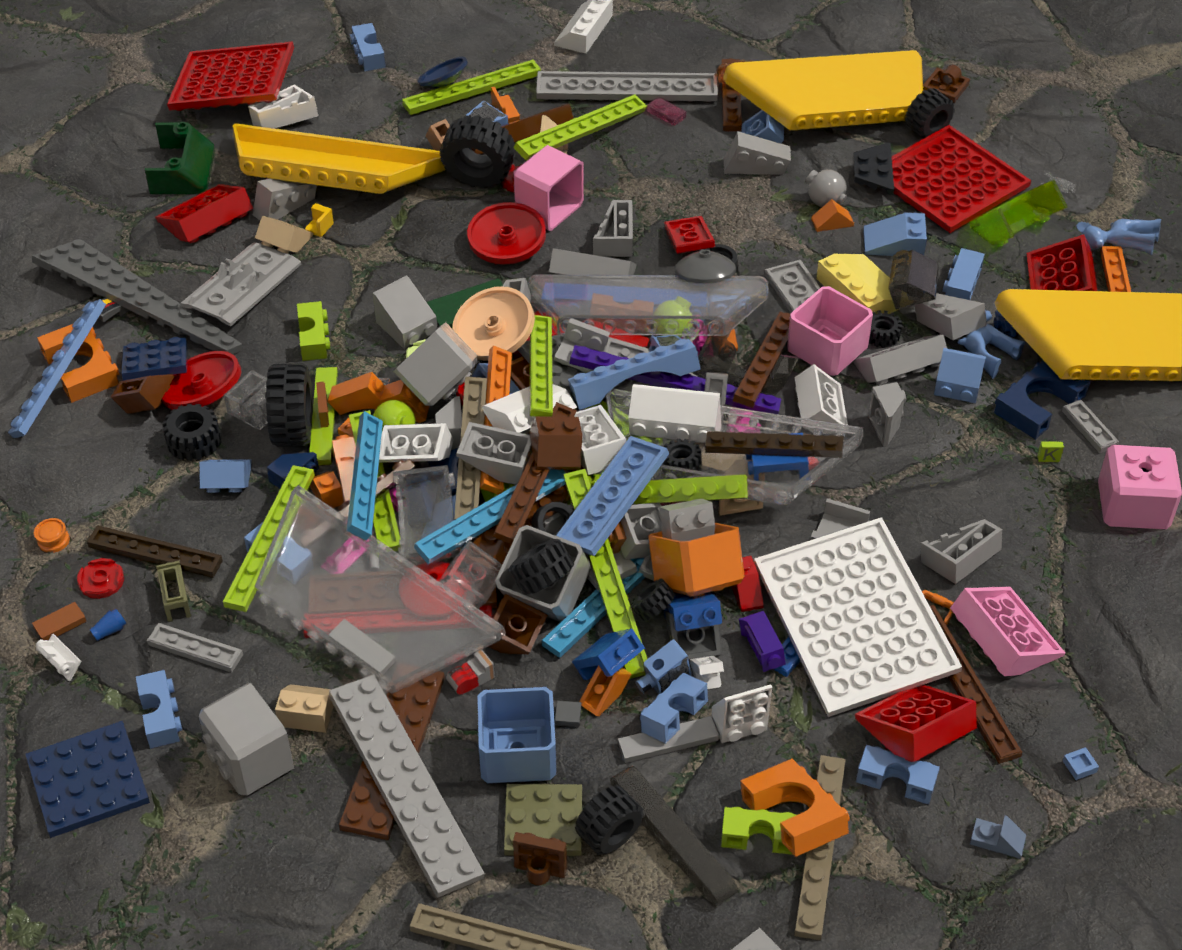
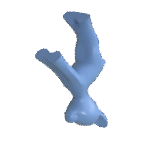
[1076,219,1161,255]
[958,310,1025,379]

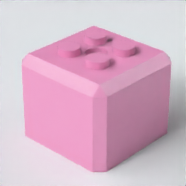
[514,145,584,231]
[787,286,873,376]
[1098,445,1182,529]

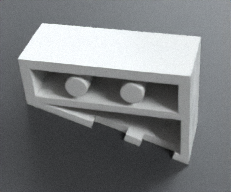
[248,84,318,129]

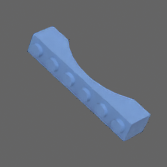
[568,339,700,410]

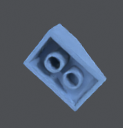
[863,213,927,257]

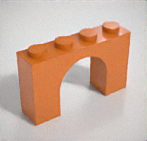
[37,324,120,403]
[740,759,850,857]

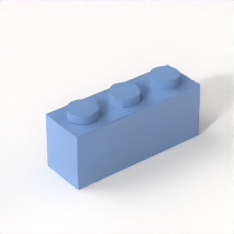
[943,248,985,300]

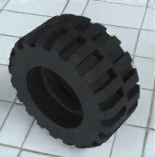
[440,115,516,188]
[266,363,313,447]

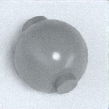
[805,169,847,207]

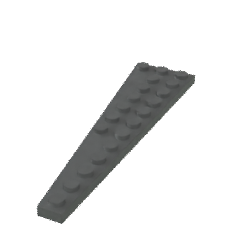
[32,239,242,354]

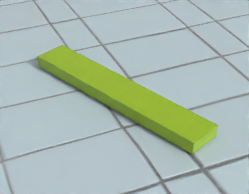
[310,367,338,465]

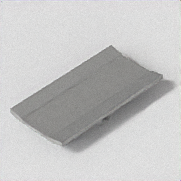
[180,243,301,327]

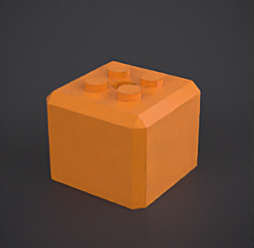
[648,523,744,597]

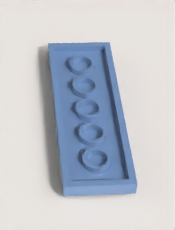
[556,436,669,556]

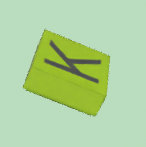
[1037,442,1064,462]

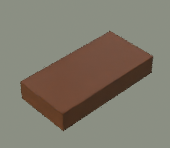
[316,382,329,428]
[32,602,87,641]

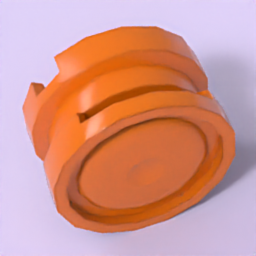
[34,518,70,553]

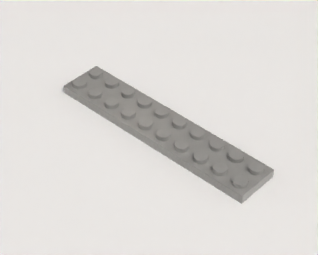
[536,71,718,102]
[329,674,485,898]

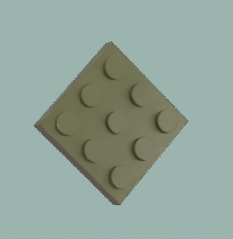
[504,784,582,856]

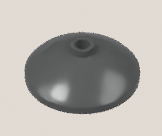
[675,250,736,283]

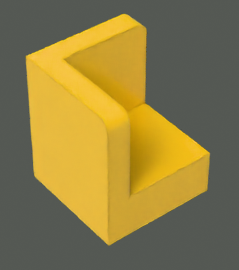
[305,203,334,237]

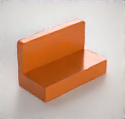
[491,87,520,123]

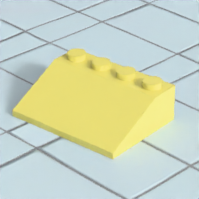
[816,254,914,314]

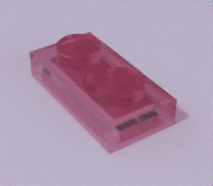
[647,98,686,126]

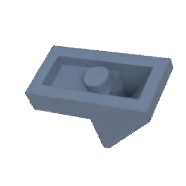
[970,815,1026,859]

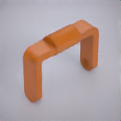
[922,590,954,626]

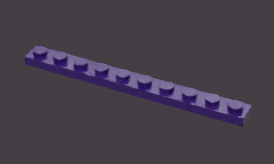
[569,345,781,418]

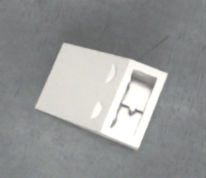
[711,685,772,743]

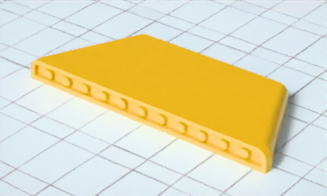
[723,50,923,130]
[233,123,445,194]
[994,289,1182,381]

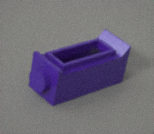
[739,611,786,672]

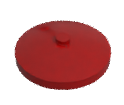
[467,202,546,264]
[162,351,241,410]

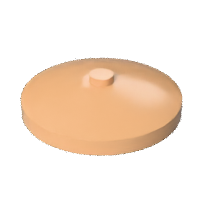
[452,287,535,361]

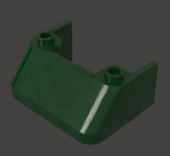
[145,122,215,194]

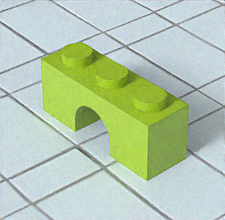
[297,301,331,361]
[721,807,796,855]

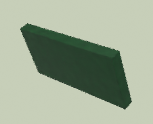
[427,278,503,328]

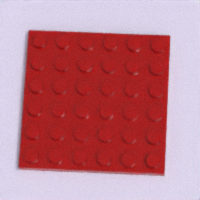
[167,42,294,111]
[892,125,1031,233]

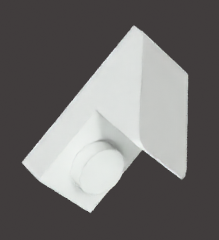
[690,656,724,689]

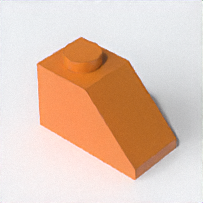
[310,472,344,512]
[579,665,632,716]

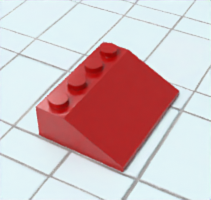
[155,184,253,243]
[1027,234,1097,291]
[855,685,977,762]

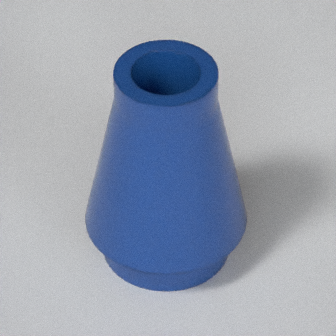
[89,609,127,641]

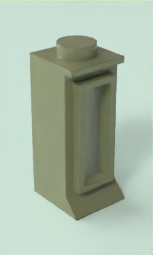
[156,561,191,622]

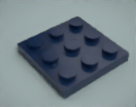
[122,337,187,381]

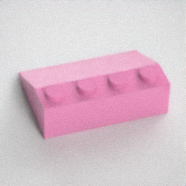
[950,587,1065,676]

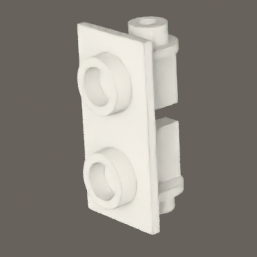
[36,634,81,681]

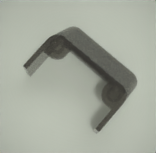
[694,317,798,396]

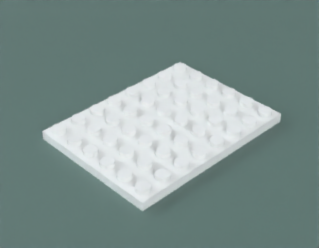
[754,517,962,717]

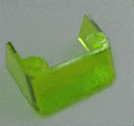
[968,179,1068,247]

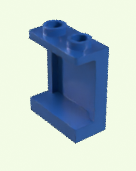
[745,433,809,483]
[664,592,722,631]
[572,628,645,680]

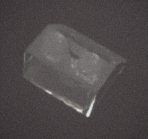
[437,540,502,612]

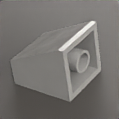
[373,275,437,349]

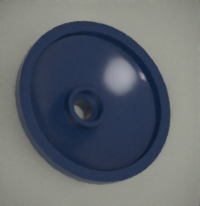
[417,57,468,89]

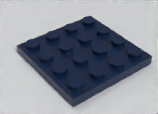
[25,721,150,838]

